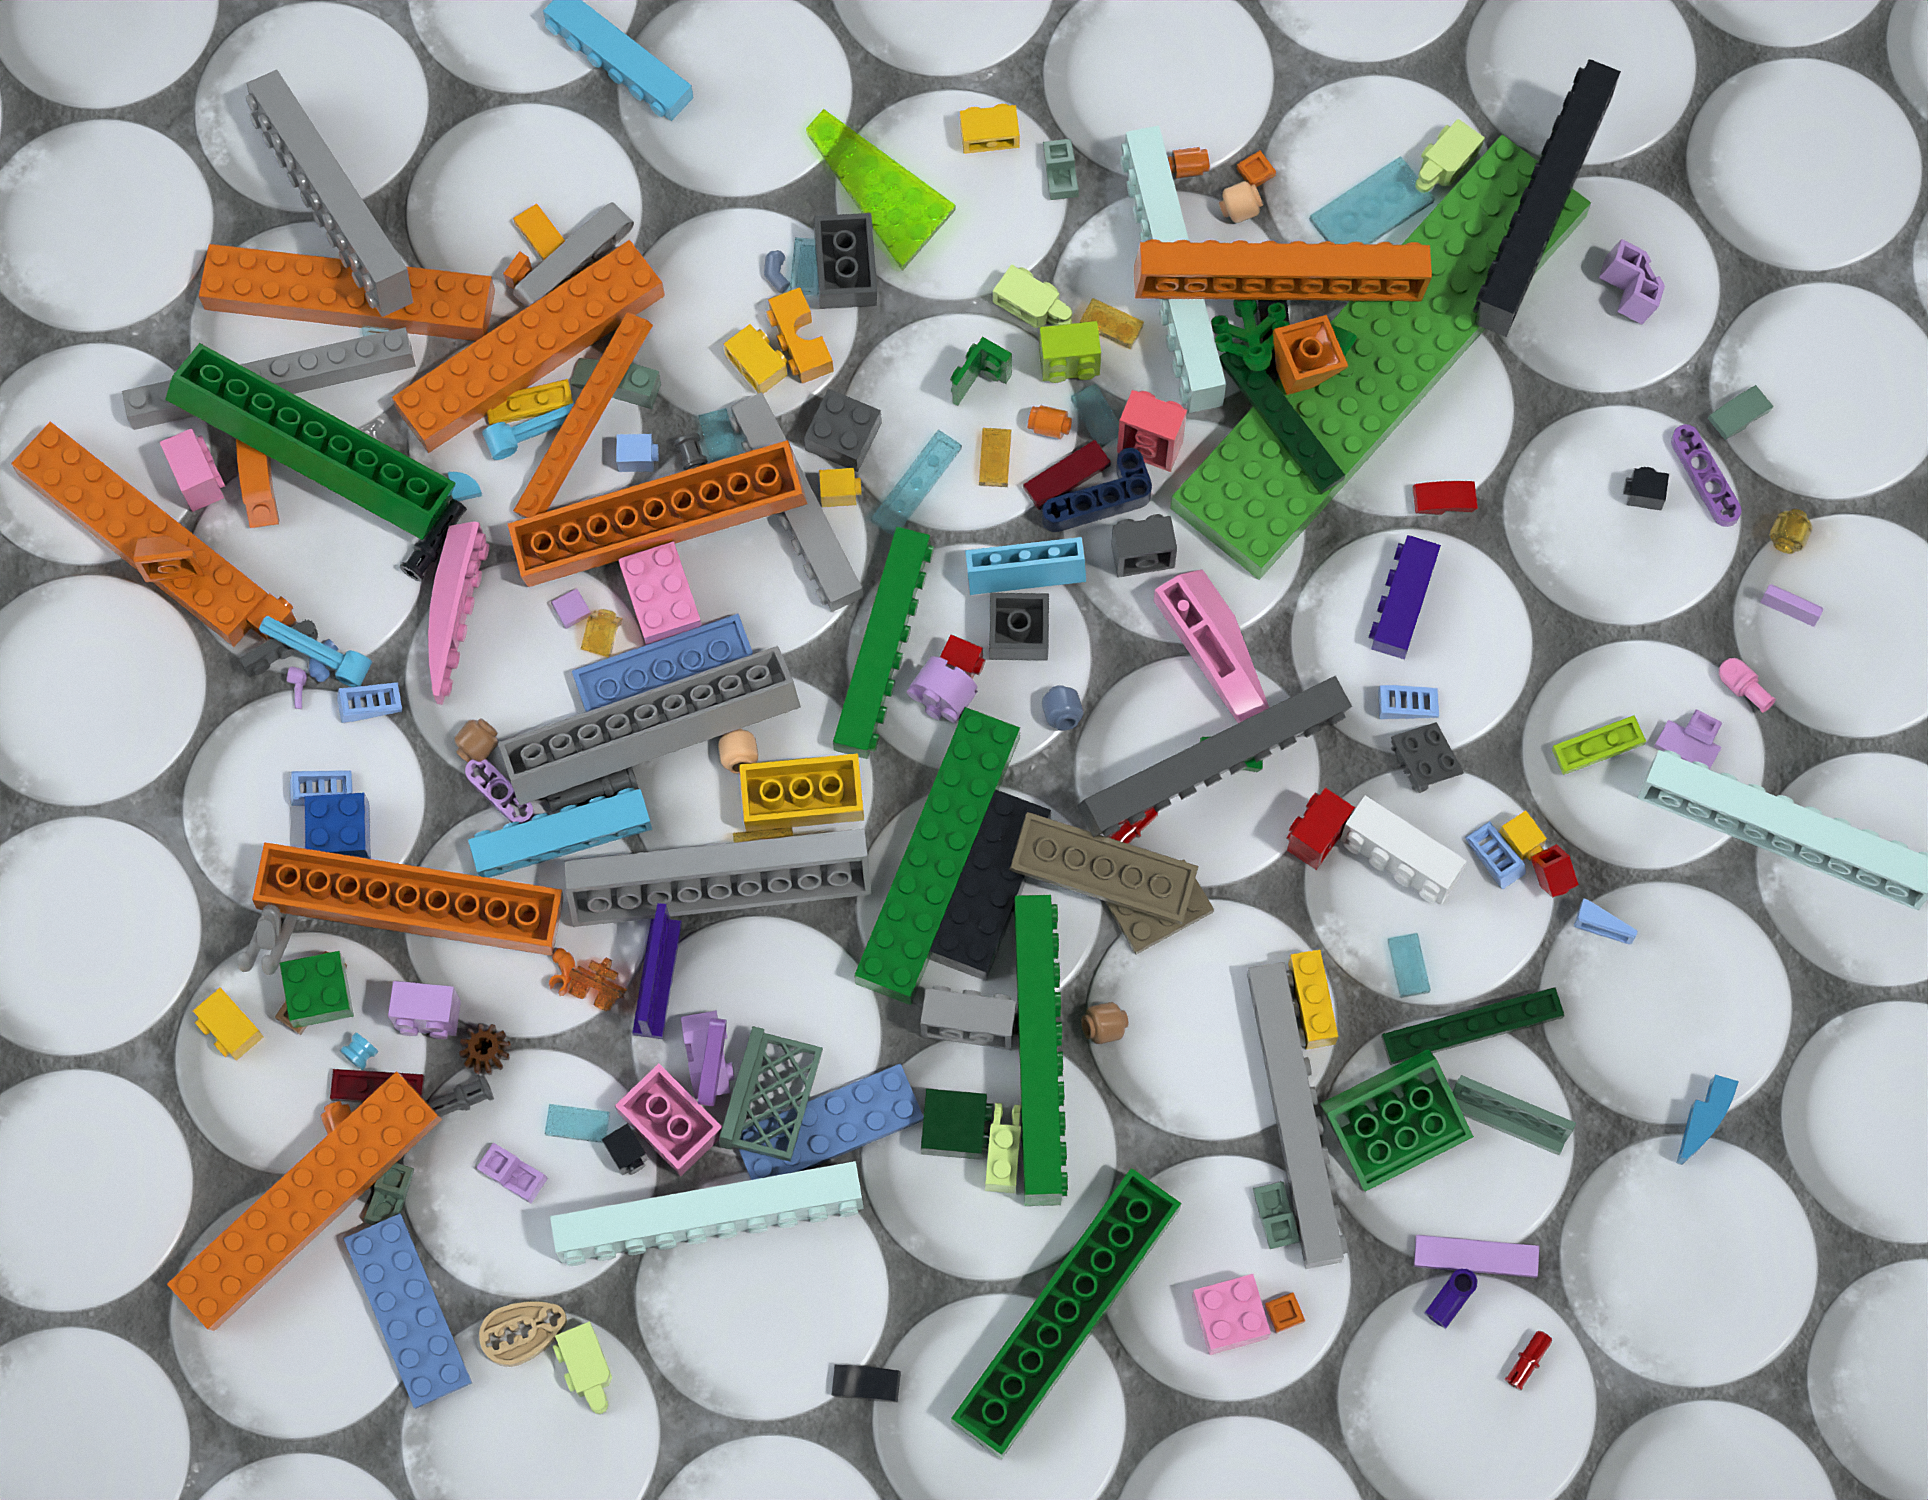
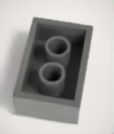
[814,213,877,309]

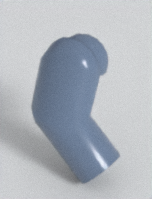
[764,250,790,293]

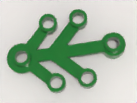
[1211,300,1289,371]

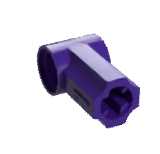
[1424,1268,1478,1329]

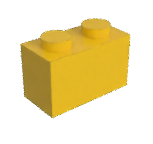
[960,104,1020,154]
[723,324,788,394]
[193,987,264,1061]

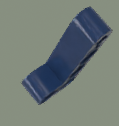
[1042,448,1152,532]

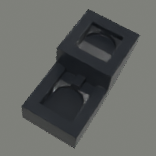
[831,1364,901,1402]

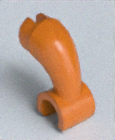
[549,948,575,996]

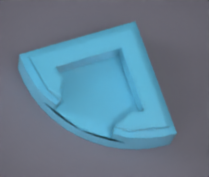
[448,472,483,501]

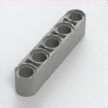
[513,202,634,308]

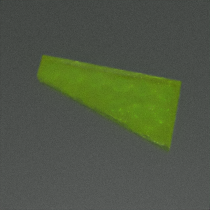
[806,109,956,271]

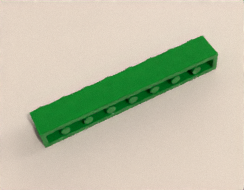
[833,526,935,759]

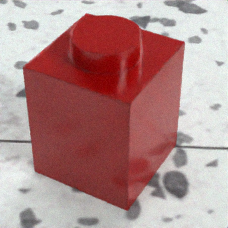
[940,634,986,679]
[1531,844,1579,898]

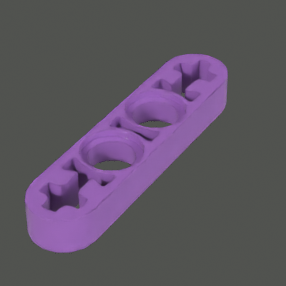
[1671,424,1742,527]

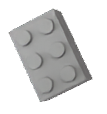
[920,985,1016,1050]

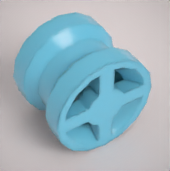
[340,1032,378,1070]

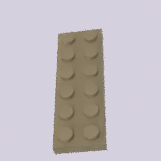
[1009,812,1199,925]

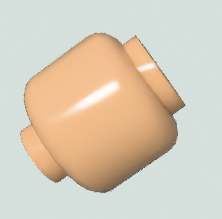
[1219,181,1263,223]
[718,729,759,774]

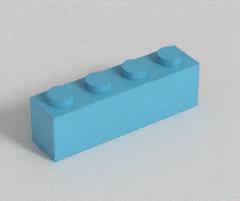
[965,537,1086,595]

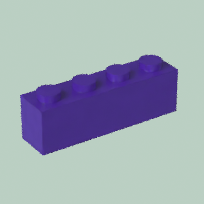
[1368,535,1441,660]

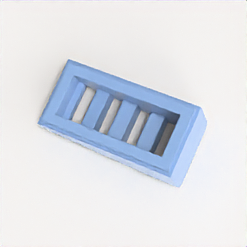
[337,682,402,723]
[1378,685,1439,719]
[290,770,353,806]
[1465,821,1526,889]
[1574,898,1638,945]

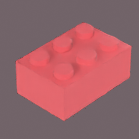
[1117,390,1187,472]

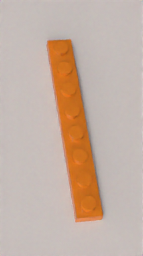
[513,312,653,518]

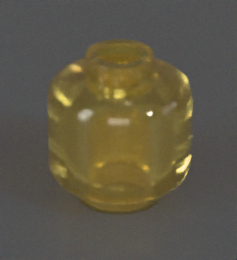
[1769,509,1813,554]

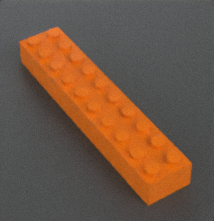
[1134,239,1432,301]
[392,240,665,453]
[199,244,495,341]
[11,421,268,647]
[508,440,808,587]
[252,842,564,956]
[167,1071,443,1331]

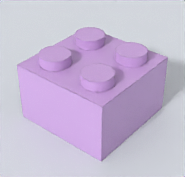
[388,981,461,1039]

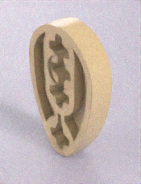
[479,1302,567,1367]

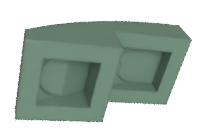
[1043,139,1079,200]
[1707,385,1774,440]
[364,1163,414,1225]
[1252,1181,1300,1249]

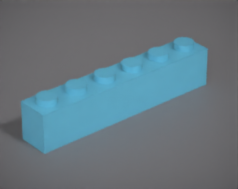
[543,0,694,121]
[468,788,653,878]

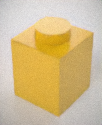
[819,468,862,507]
[1499,810,1547,861]

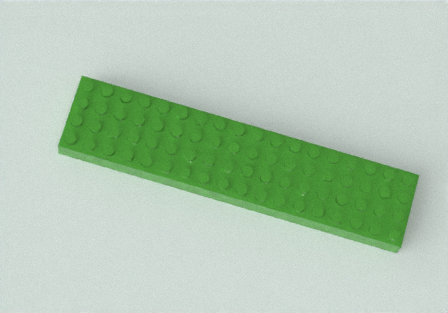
[1170,134,1591,580]

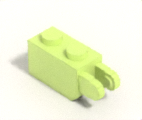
[1415,119,1485,193]
[993,264,1072,328]
[985,1103,1021,1193]
[553,1321,612,1415]

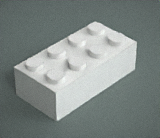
[1341,795,1467,905]

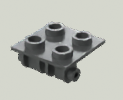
[1391,722,1464,793]

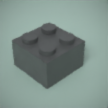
[804,388,882,472]
[1111,514,1177,578]
[989,593,1049,661]

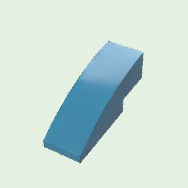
[1676,1074,1739,1165]

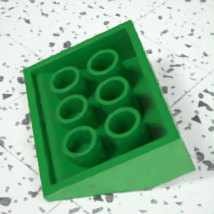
[1320,1049,1474,1192]

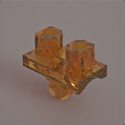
[568,957,627,1012]

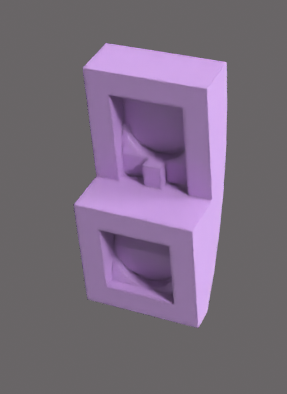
[476,1143,548,1203]

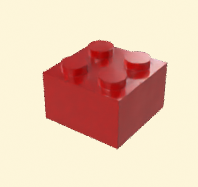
[1286,787,1355,870]

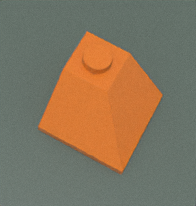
[1273,315,1348,395]
[134,534,204,582]

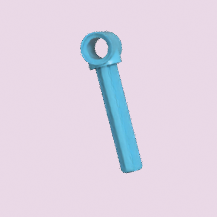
[482,402,575,460]
[259,616,372,687]

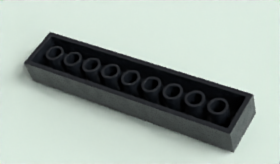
[1473,59,1621,337]

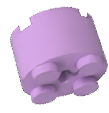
[907,656,978,723]

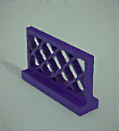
[632,903,682,1039]

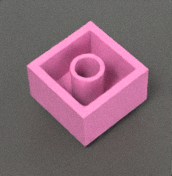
[160,428,225,512]
[1192,1274,1271,1355]

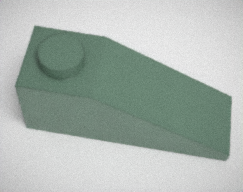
[570,358,661,409]

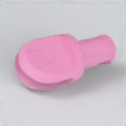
[1719,658,1776,713]

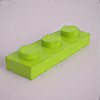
[1552,715,1646,775]

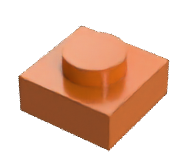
[503,251,532,289]

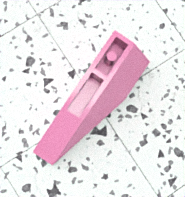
[428,522,489,705]
[1153,569,1269,723]

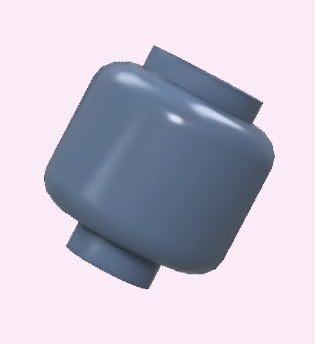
[1042,685,1083,731]

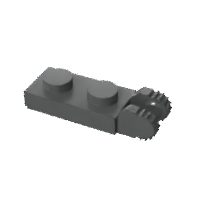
[240,619,318,677]

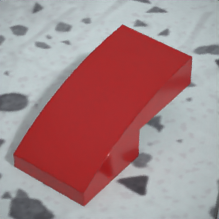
[1412,481,1478,515]

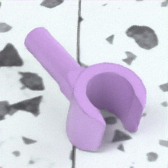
[287,667,307,709]

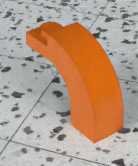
[236,439,280,528]

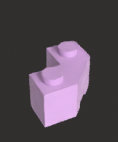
[1599,239,1665,324]
[681,1010,735,1099]

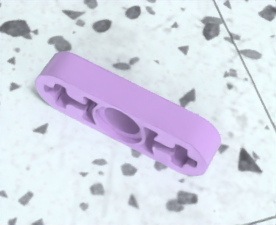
[465,759,535,824]

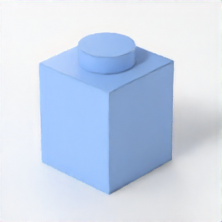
[616,434,659,472]

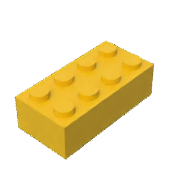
[739,754,864,832]

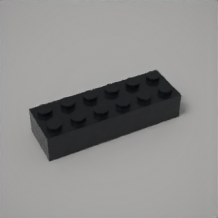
[930,789,1051,981]

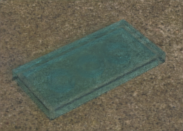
[1309,156,1435,244]

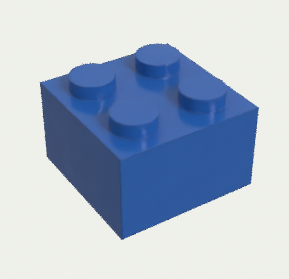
[304,792,371,859]

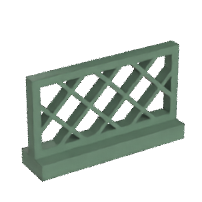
[720,1026,823,1162]
[1453,1075,1576,1155]

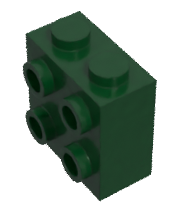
[921,1088,993,1160]

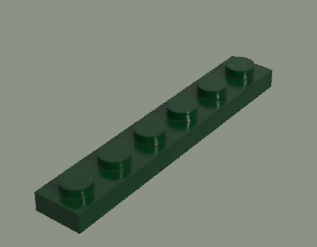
[1219,341,1345,494]
[1381,987,1565,1065]

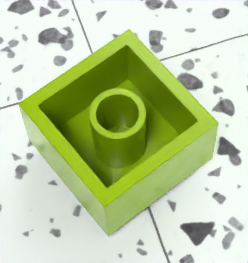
[1039,321,1101,383]

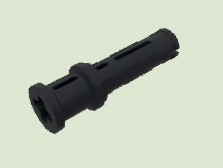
[400,499,467,582]

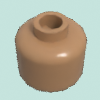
[454,718,499,762]
[1081,1002,1129,1044]

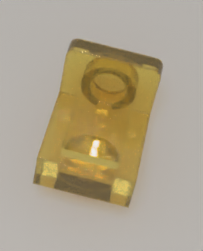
[581,609,623,657]

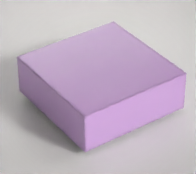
[551,588,592,629]
[1684,709,1722,746]

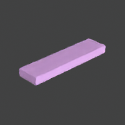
[1414,1235,1539,1278]

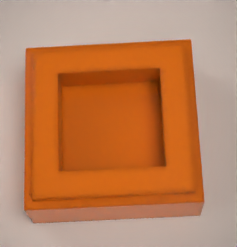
[1236,150,1276,187]
[1265,1292,1306,1334]

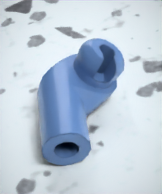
[309,639,338,682]

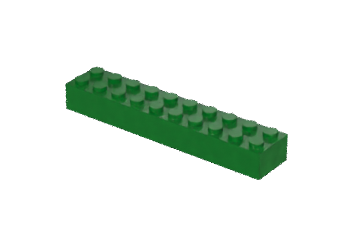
[165,343,456,540]
[854,707,1020,1005]
[1014,895,1068,1206]
[951,1168,1182,1460]

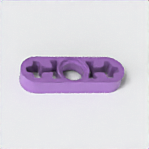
[698,1018,727,1106]

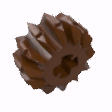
[459,1024,511,1075]

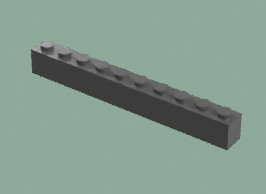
[1077,675,1352,838]

